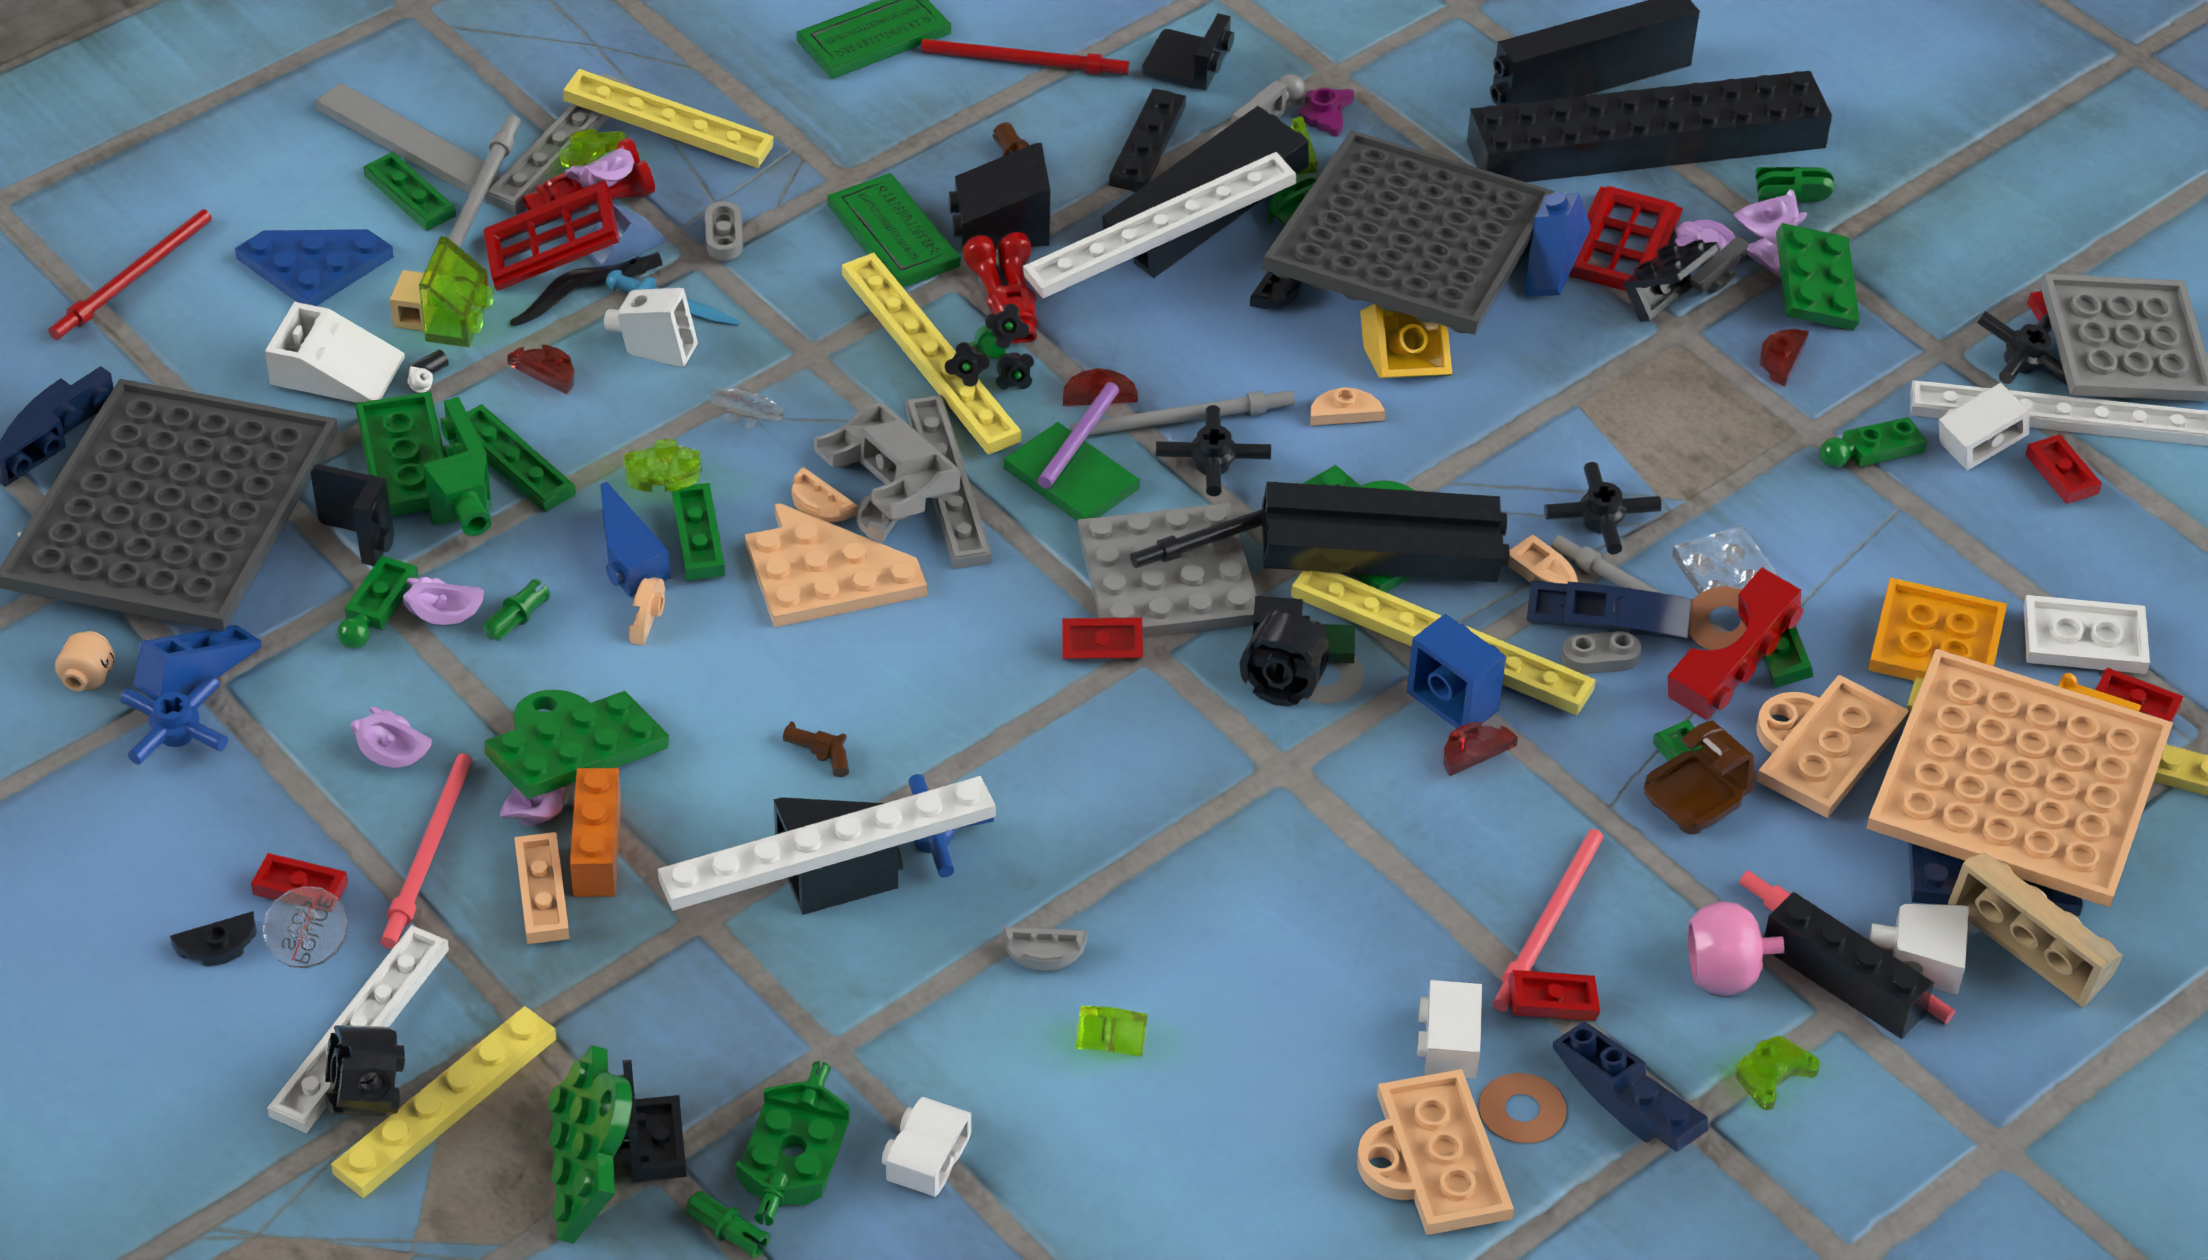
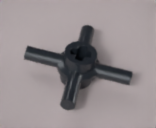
[1977,311,2068,386]
[1156,405,1271,496]
[1544,462,1662,555]

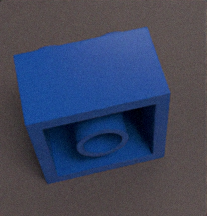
[1407,613,1506,736]

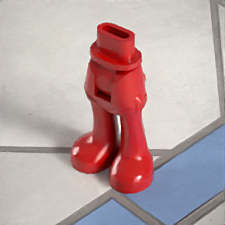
[523,137,655,215]
[962,232,1038,344]

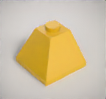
[1360,304,1452,378]

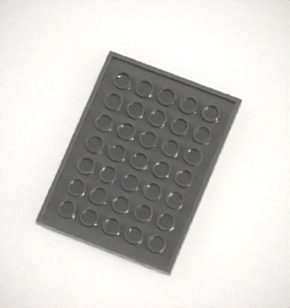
[1262,130,1555,335]
[0,379,338,631]

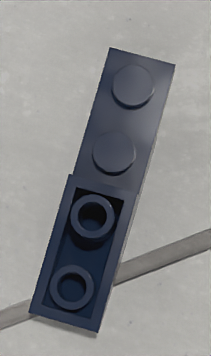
[0,366,114,487]
[1526,581,1693,639]
[1553,1021,1709,1152]

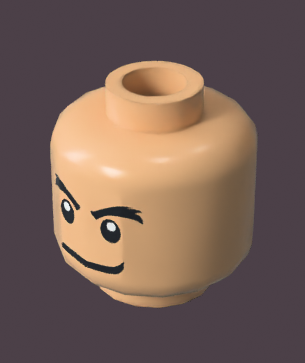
[55,631,115,691]

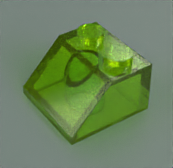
[419,236,493,347]

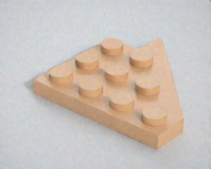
[745,503,928,627]

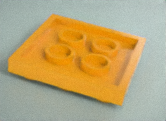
[1868,577,2007,681]

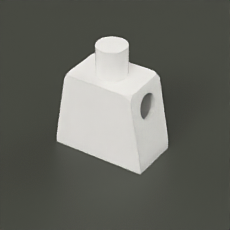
[604,288,698,367]
[1868,904,1969,995]

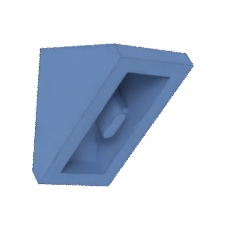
[588,203,665,266]

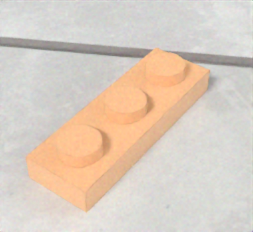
[514,832,570,944]

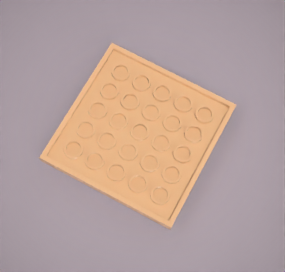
[1866,649,2173,907]

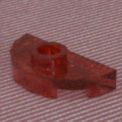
[1759,329,1809,387]
[507,345,575,395]
[1063,368,1138,406]
[1443,722,1518,776]

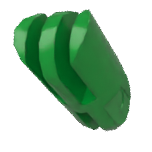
[1755,167,1835,202]

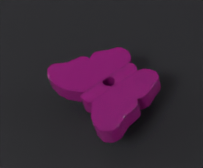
[1299,88,1354,137]

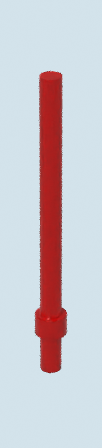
[921,39,1130,75]
[48,209,212,340]

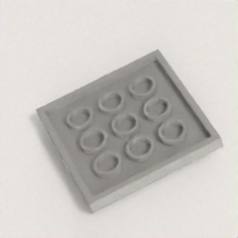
[2040,274,2208,401]
[1077,503,1257,638]

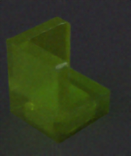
[1076,1006,1148,1057]

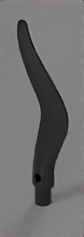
[510,252,663,326]

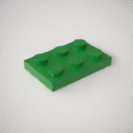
[1776,223,1860,330]

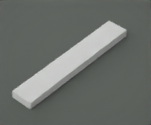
[267,925,449,1133]

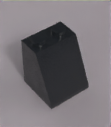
[948,143,1051,250]
[773,797,903,915]

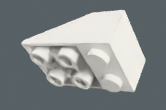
[265,302,405,403]

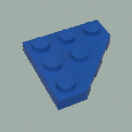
[235,229,394,306]

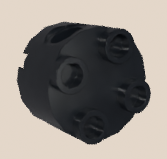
[1239,611,1331,706]
[325,1025,405,1116]

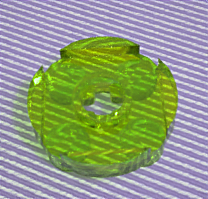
[624,439,702,492]

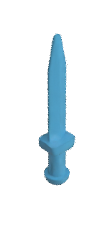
[606,270,740,326]

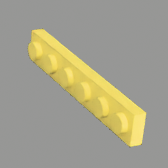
[563,69,774,168]
[331,1006,556,1199]

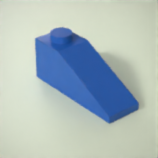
[1524,192,1591,297]
[600,482,671,597]
[133,625,262,700]

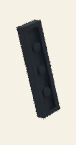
[1109,88,1186,192]

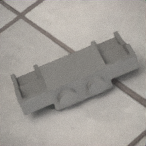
[814,403,961,520]

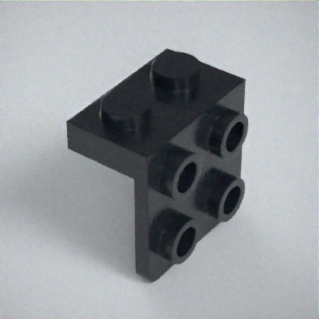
[1142,13,1234,91]
[1623,240,1720,322]
[310,464,395,566]
[619,1059,687,1182]

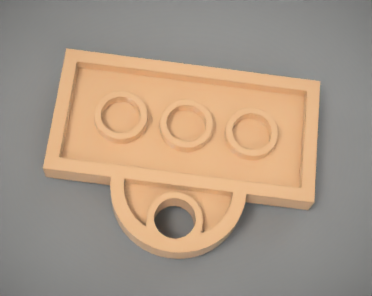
[1756,675,1910,819]
[1357,1069,1514,1235]

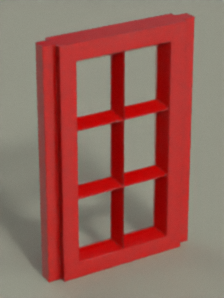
[483,180,620,291]
[1570,185,1683,291]

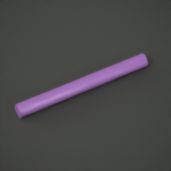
[1037,382,1119,489]

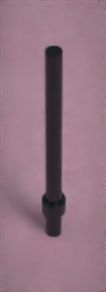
[1130,484,1340,568]

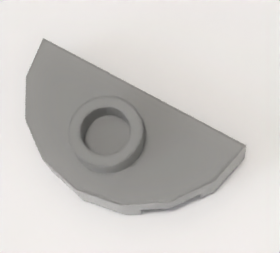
[857,494,898,543]
[1002,927,1088,971]

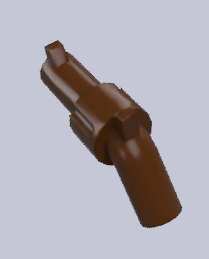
[783,721,849,777]

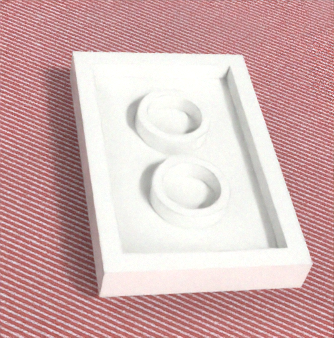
[2023,595,2150,674]

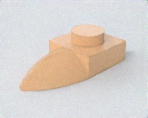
[1508,534,1578,584]

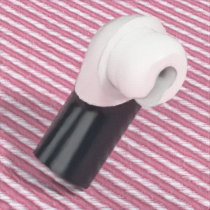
[407,349,449,393]

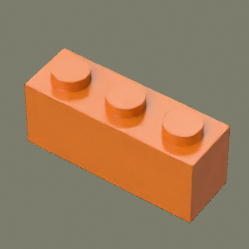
[570,768,622,897]

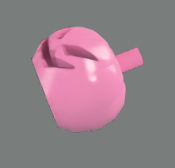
[1688,901,1784,997]

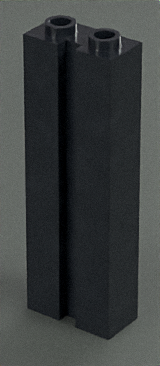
[1490,0,1700,105]
[1102,106,1309,278]
[1261,481,1510,583]

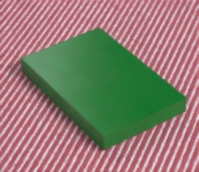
[1003,422,1140,521]

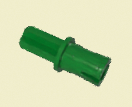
[483,579,550,641]
[685,1191,770,1259]

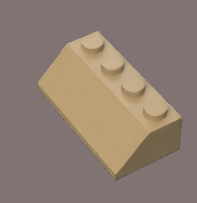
[1947,852,2123,1008]

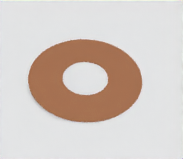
[1689,586,1746,650]
[1479,1073,1567,1143]

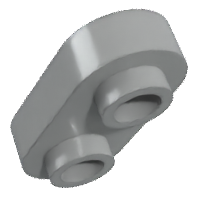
[705,201,743,261]
[1561,631,1642,674]

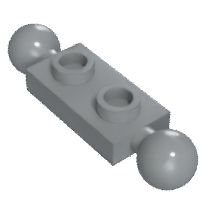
[1213,74,1305,137]

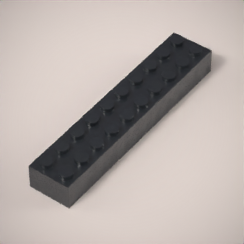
[1467,71,1832,182]

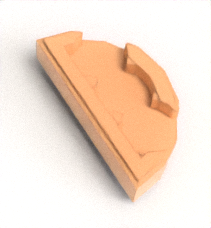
[1310,387,1385,426]
[791,467,858,523]
[629,577,665,646]

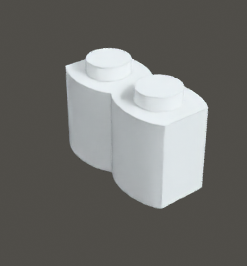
[882,1097,971,1197]

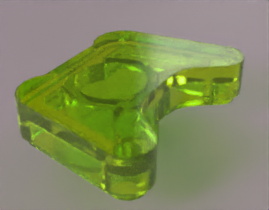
[559,129,627,167]
[1735,1036,1820,1110]

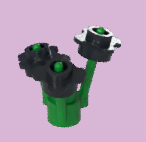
[945,304,1034,390]

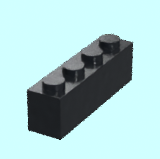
[1764,892,1934,1039]

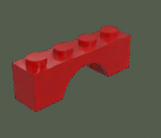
[1668,567,1803,721]

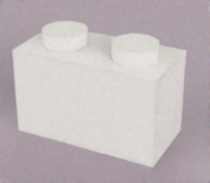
[1939,383,2029,471]
[1417,980,1482,1079]

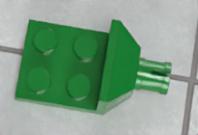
[423,397,492,536]

